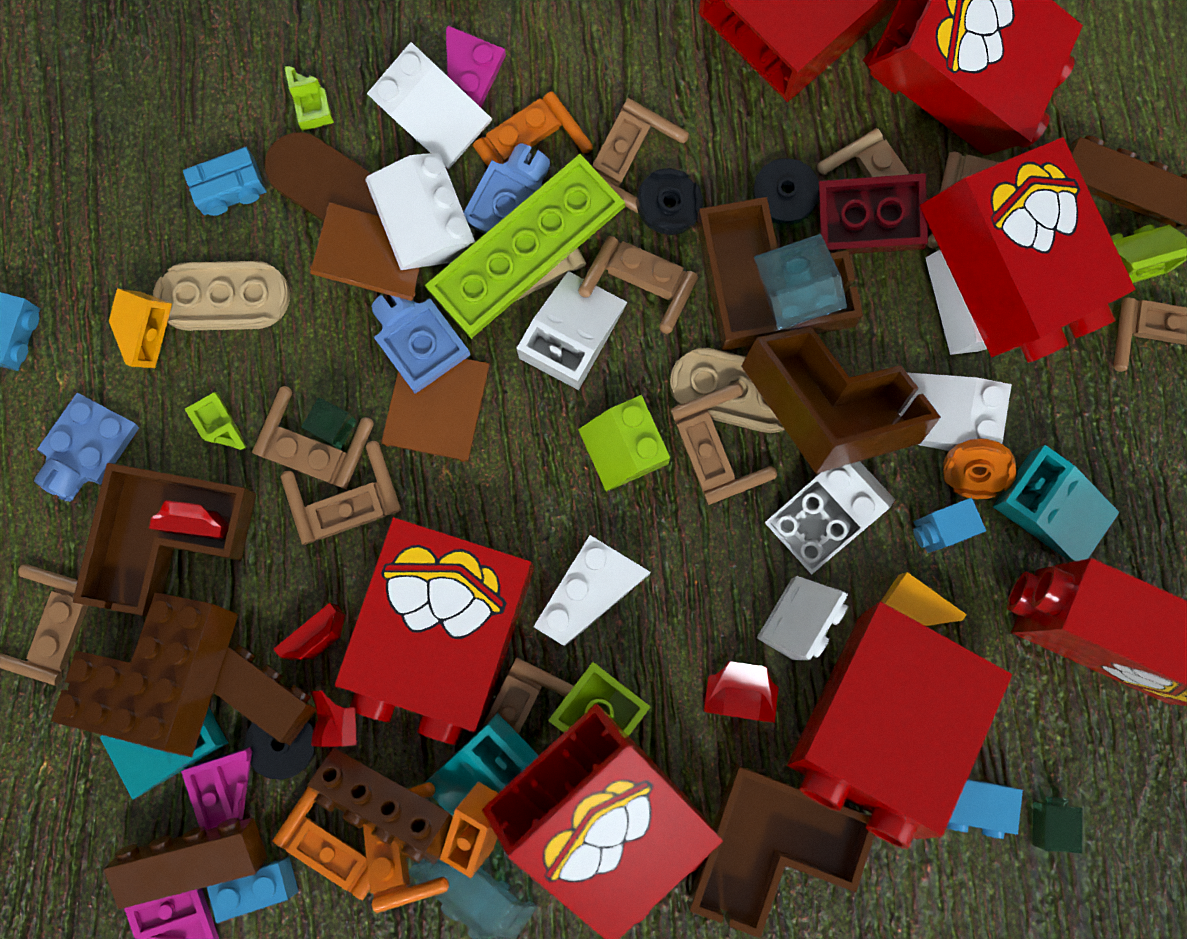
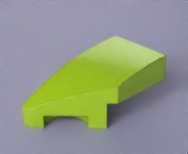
[284,66,334,131]
[185,392,247,450]

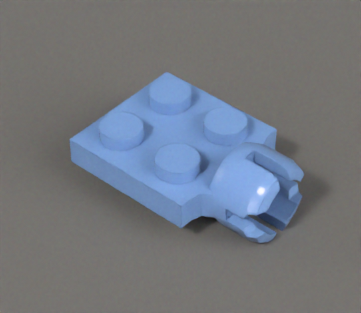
[463,144,550,234]
[372,295,471,394]
[34,393,139,502]

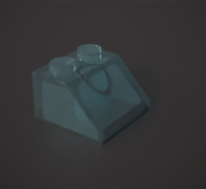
[754,234,847,330]

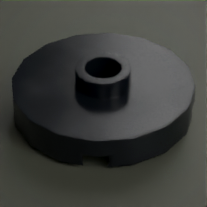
[753,158,819,225]
[636,168,703,235]
[244,719,317,780]

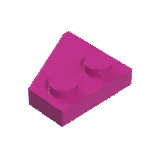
[446,26,506,108]
[181,747,252,830]
[124,888,219,939]

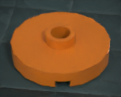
[943,439,1016,499]

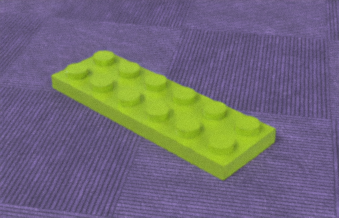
[425,154,625,339]

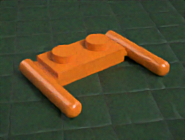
[473,91,593,167]
[363,782,449,913]
[272,786,370,901]

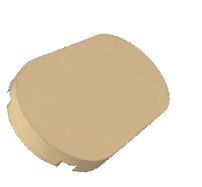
[153,261,290,331]
[670,348,785,433]

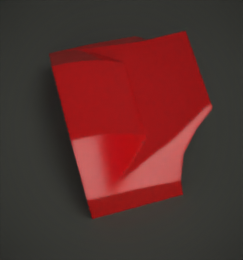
[149,500,229,540]
[273,603,346,660]
[703,661,779,723]
[310,691,356,747]

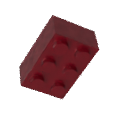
[819,173,928,255]

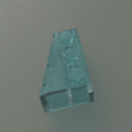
[409,855,538,939]

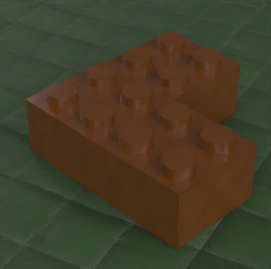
[696,197,863,351]
[741,326,941,474]
[72,463,257,616]
[51,592,238,757]
[687,764,875,939]

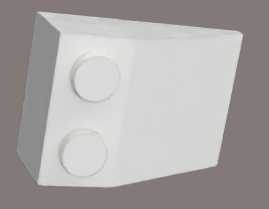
[367,42,493,169]
[899,373,1012,451]

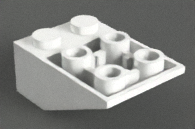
[517,271,627,390]
[765,461,895,574]
[757,576,848,660]

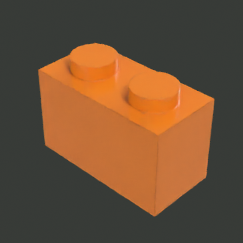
[440,782,498,878]

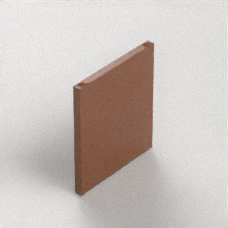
[310,202,420,301]
[381,359,490,462]

